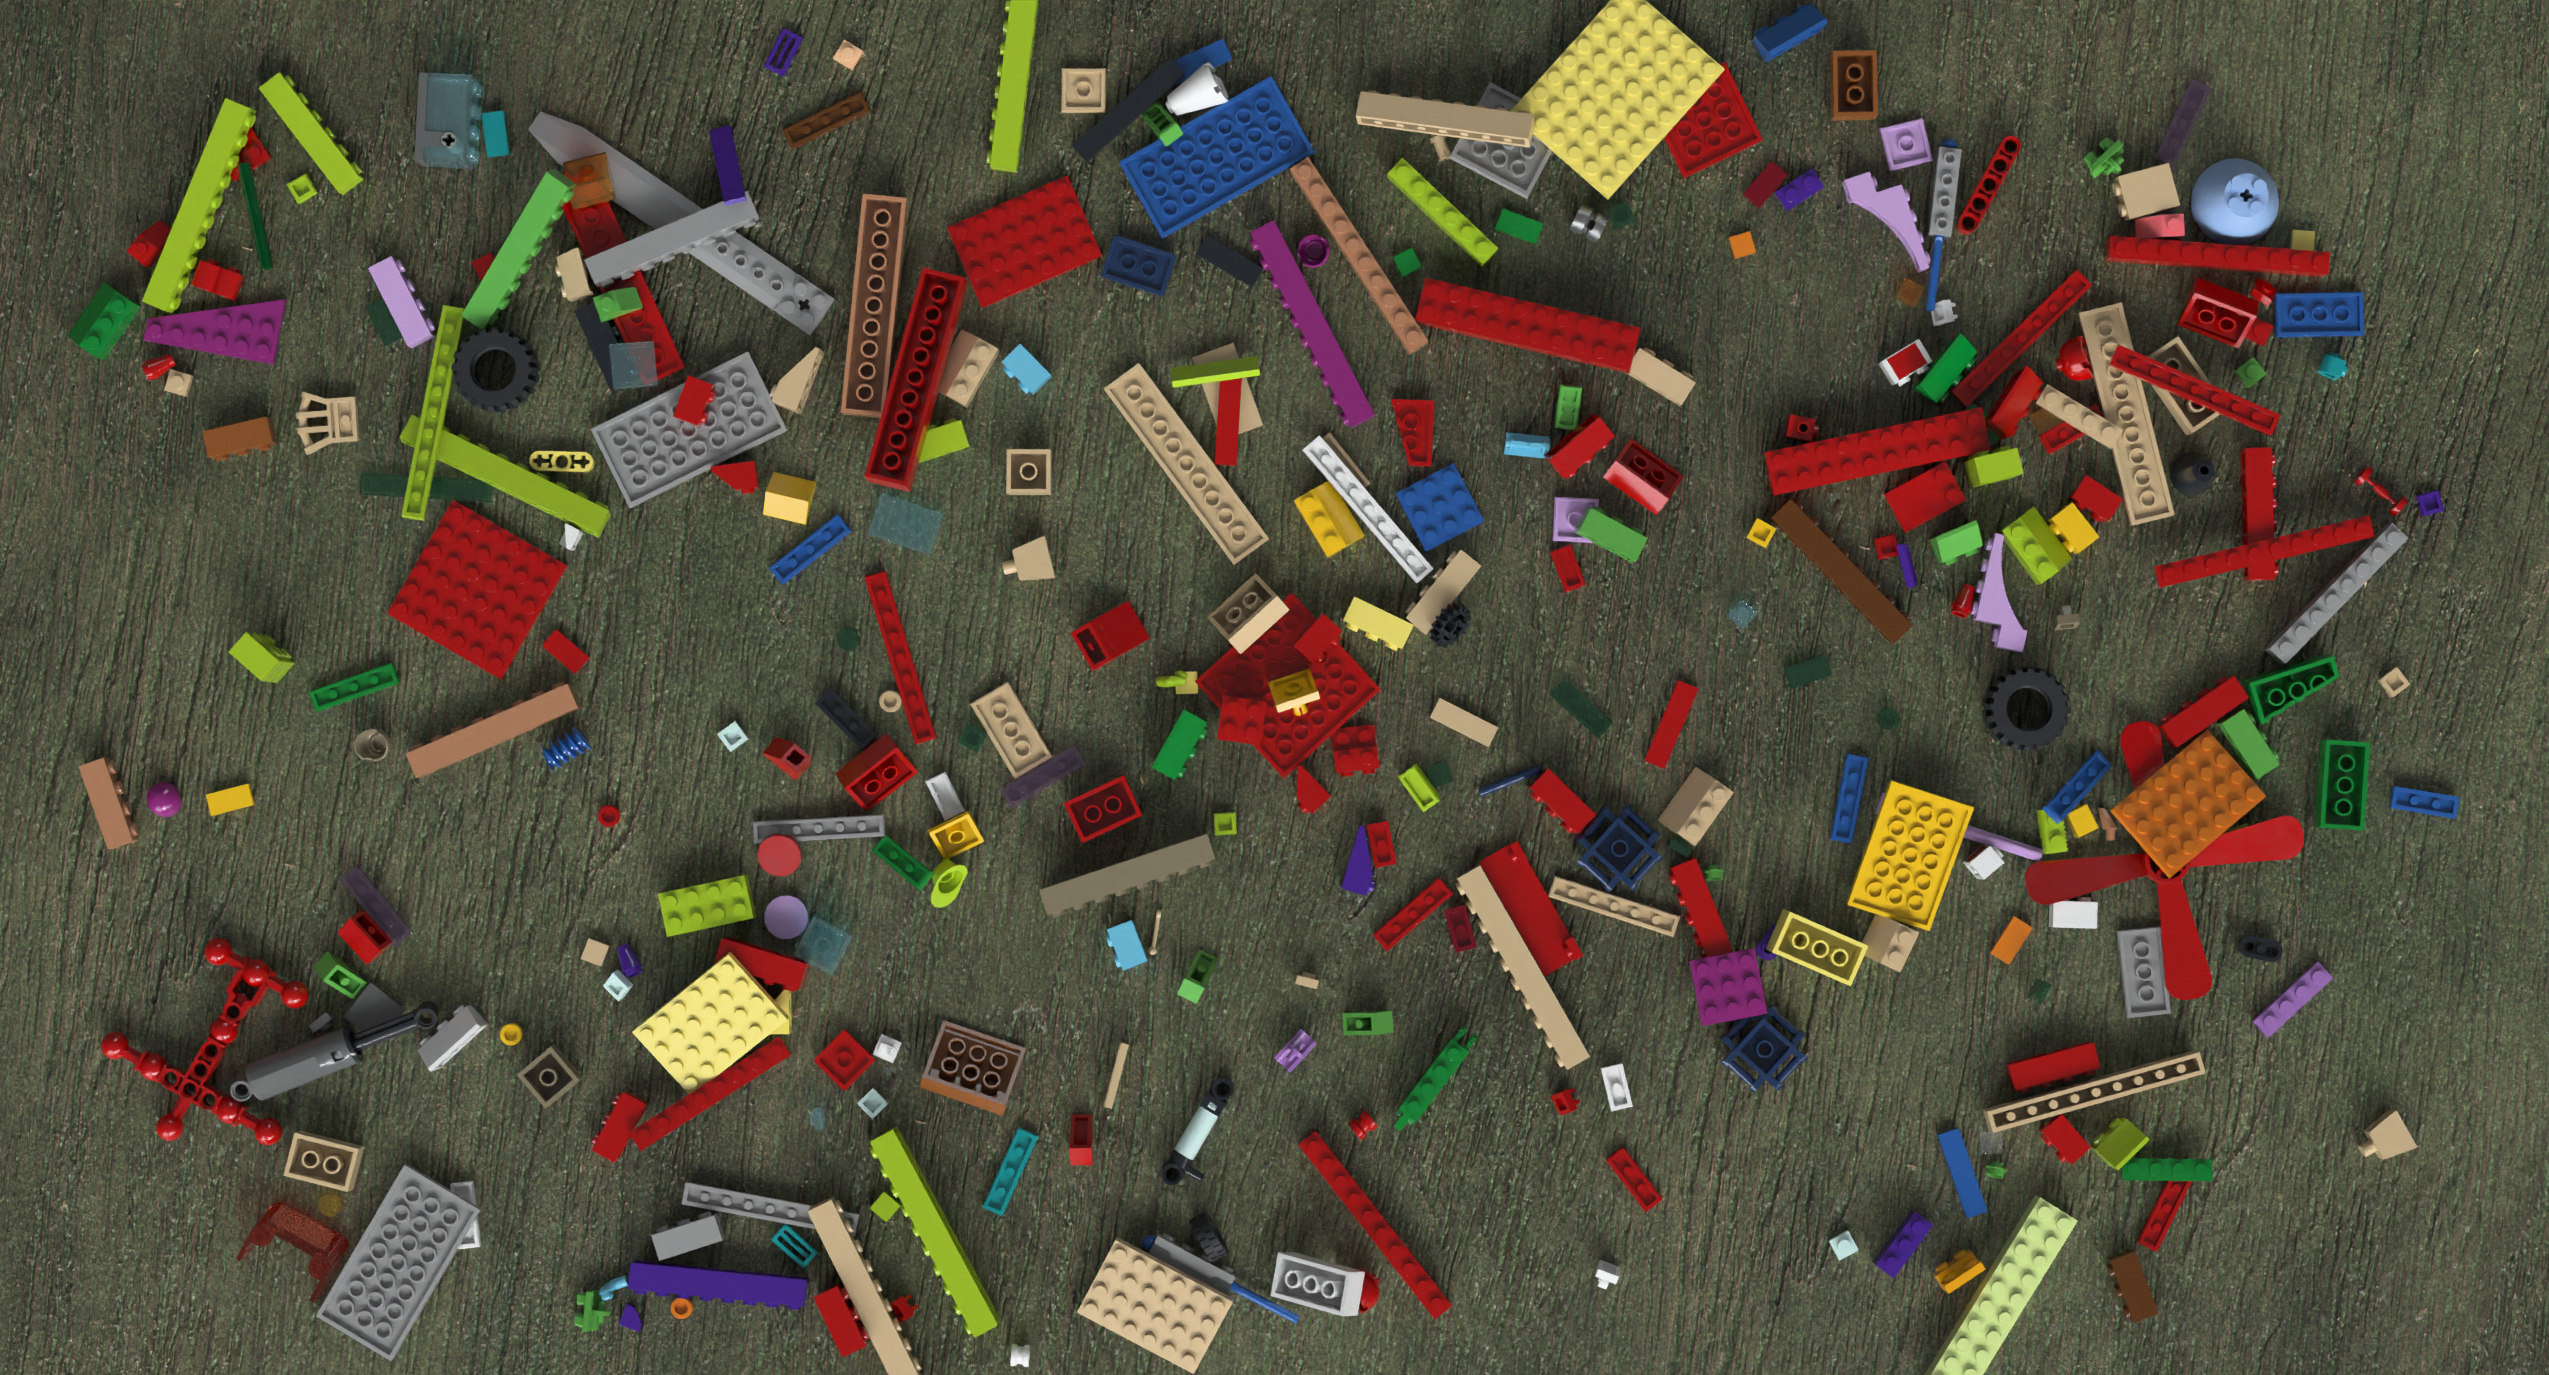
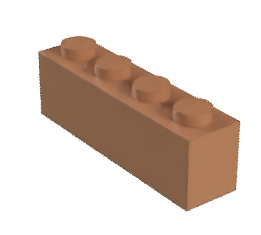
[78,757,139,849]

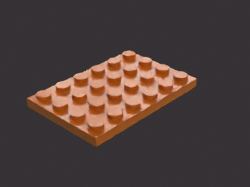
[2111,729,2266,878]

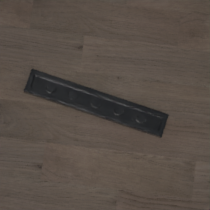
[1073,58,1185,163]

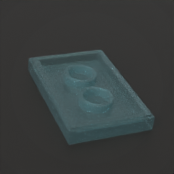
[868,493,944,555]

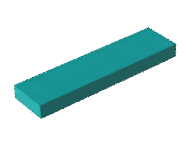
[982,1127,1039,1216]

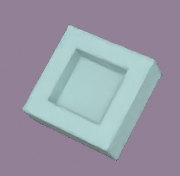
[717,721,749,752]
[603,970,633,1001]
[857,1088,888,1119]
[1828,1230,1858,1261]

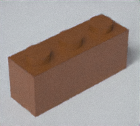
[202,416,277,461]

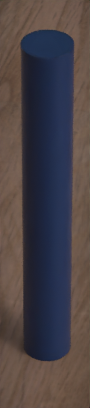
[1478,764,1542,797]

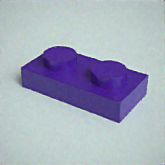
[1775,169,1824,212]

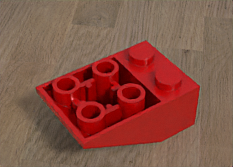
[1070,601,1150,672]

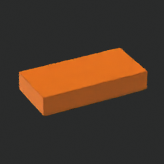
[1989,916,2033,965]

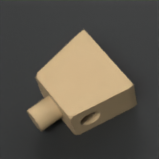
[1002,536,1056,581]
[2358,1109,2417,1159]

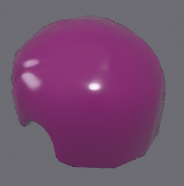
[1297,234,1330,268]
[146,782,182,817]

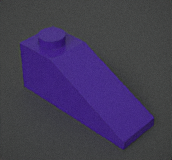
[1341,825,1375,896]

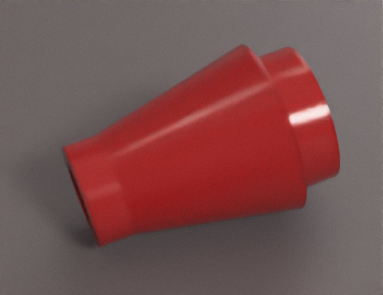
[141,353,176,381]
[1951,584,1976,618]

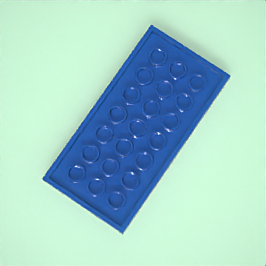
[1119,76,1315,239]

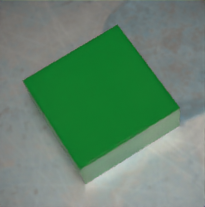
[1393,248,1422,278]

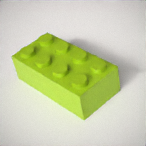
[658,875,756,937]

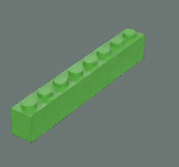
[461,169,576,329]

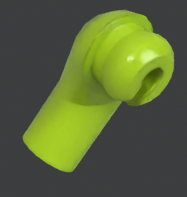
[1156,670,1187,687]

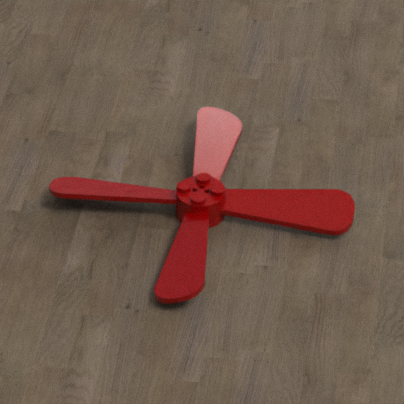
[2024,721,2304,1000]

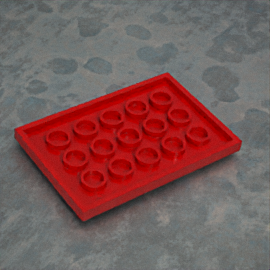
[947,175,1103,309]

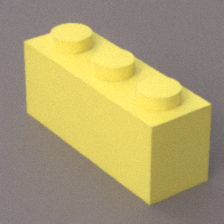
[1343,597,1414,651]

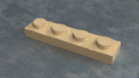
[2035,384,2123,449]

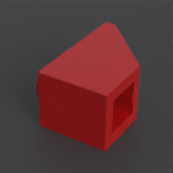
[762,737,811,781]

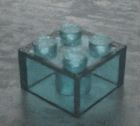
[793,915,855,976]

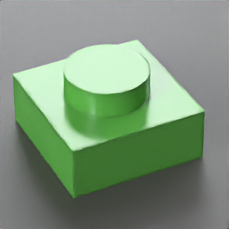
[2234,357,2267,388]

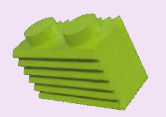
[2037,809,2068,854]

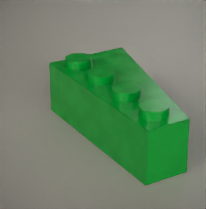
[2243,654,2340,725]

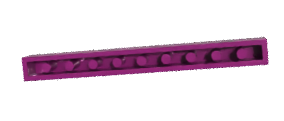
[1249,220,1375,429]

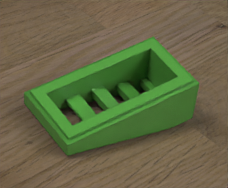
[1141,101,1183,146]

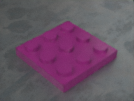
[1689,948,1767,1026]

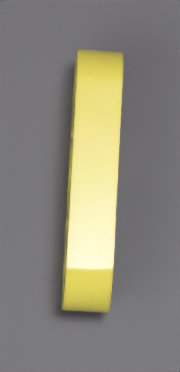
[529,451,595,472]

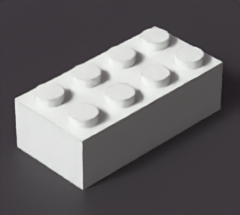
[1271,1252,1365,1316]

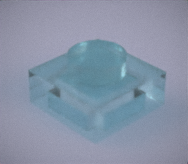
[1726,599,1758,630]
[809,1106,826,1130]

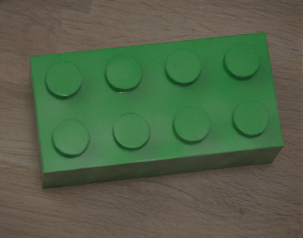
[2314,739,2370,831]

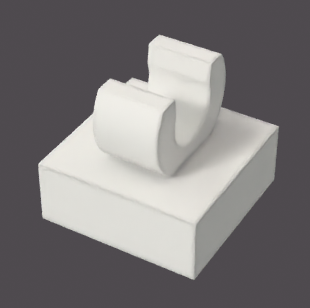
[1931,300,1958,326]
[873,1034,902,1063]
[1595,1260,1620,1289]

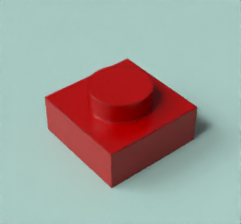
[2249,278,2277,306]
[2245,318,2274,347]

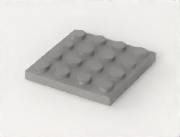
[1450,82,1552,199]

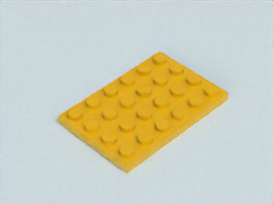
[1846,780,1974,931]

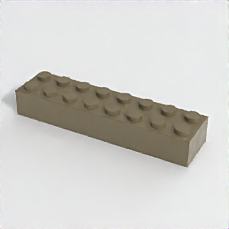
[1039,833,1216,917]

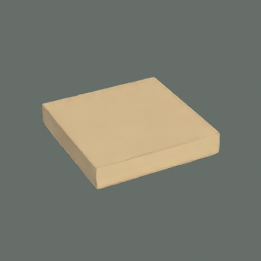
[1062,68,1106,113]

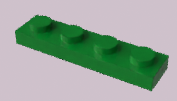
[2122,1158,2213,1181]

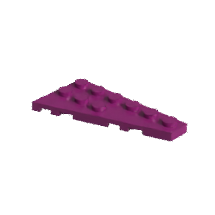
[143,299,287,365]

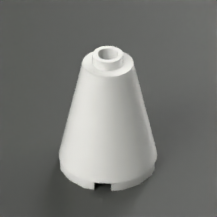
[1165,62,1229,116]

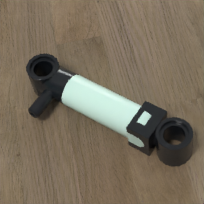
[1161,1076,1234,1185]

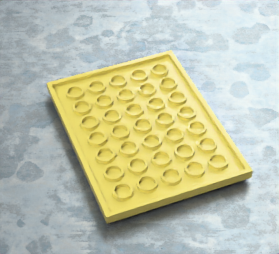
[1511,0,1725,199]

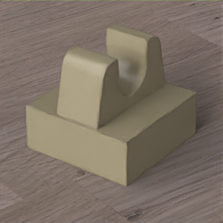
[2054,605,2080,630]

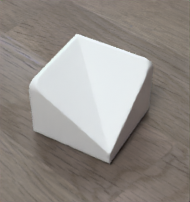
[559,523,583,551]

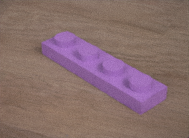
[2252,961,2333,1037]

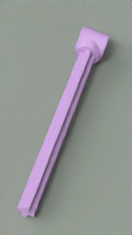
[1875,793,2043,862]

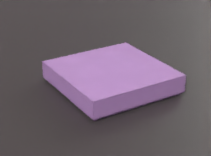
[1879,118,1933,172]
[1552,497,1599,543]

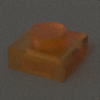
[1895,278,1925,308]

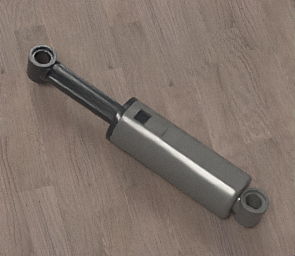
[230,1001,439,1101]

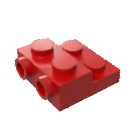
[1331,725,1379,777]

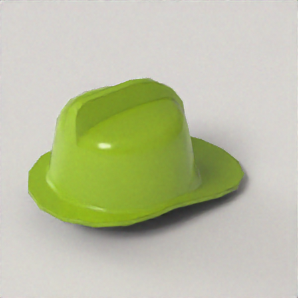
[930,858,968,908]

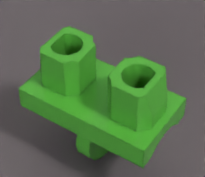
[2084,137,2124,179]
[574,1290,611,1332]

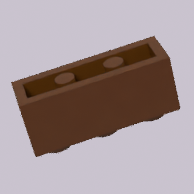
[2105,1249,2159,1323]

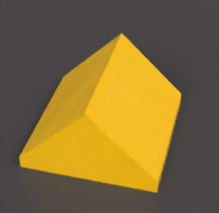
[763,472,816,525]
[928,811,984,859]

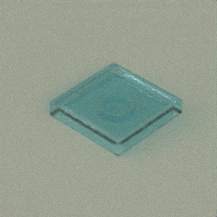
[609,341,658,389]

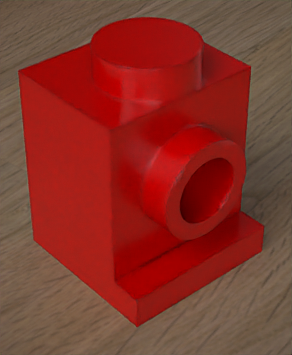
[1784,414,1819,442]

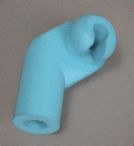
[599,1275,629,1301]

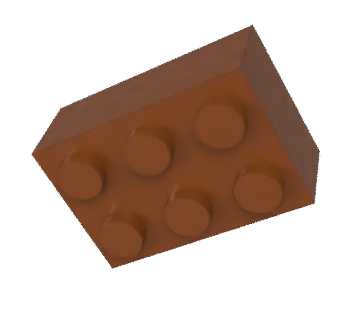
[1829,50,1878,121]

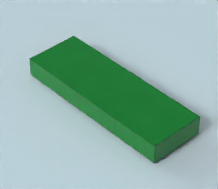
[872,834,934,891]

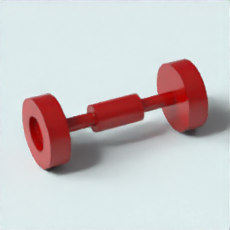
[2353,465,2409,516]

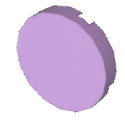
[764,896,809,939]

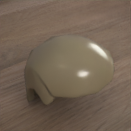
[354,728,391,761]

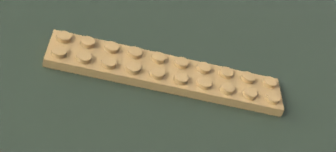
[2078,302,2175,526]
[1104,363,1269,565]

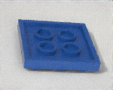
[1395,463,1484,552]

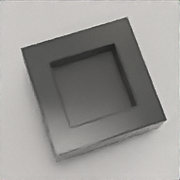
[309,1011,336,1033]

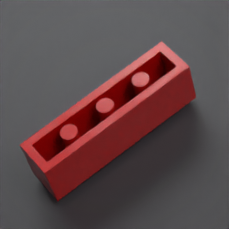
[2158,675,2249,748]
[2005,1041,2101,1093]

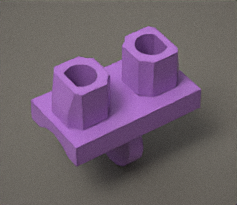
[1274,1029,1317,1073]

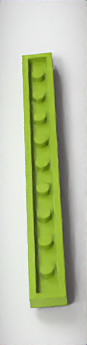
[401,305,465,521]

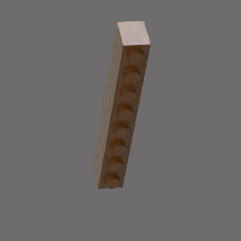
[1769,499,1913,645]

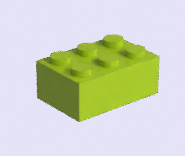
[1963,445,2024,488]
[229,632,295,683]

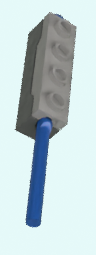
[1925,139,1962,311]
[1142,1233,1300,1324]

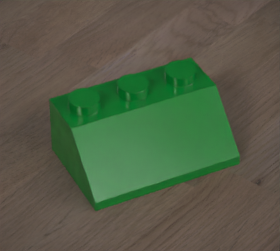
[67,282,141,361]
[1913,333,1977,405]
[1152,710,1209,780]

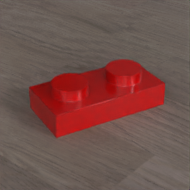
[1366,821,1396,868]

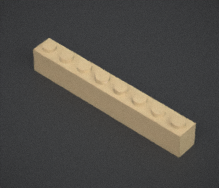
[1356,90,1535,147]

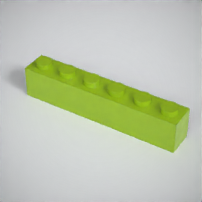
[259,72,364,195]
[1387,158,1498,267]

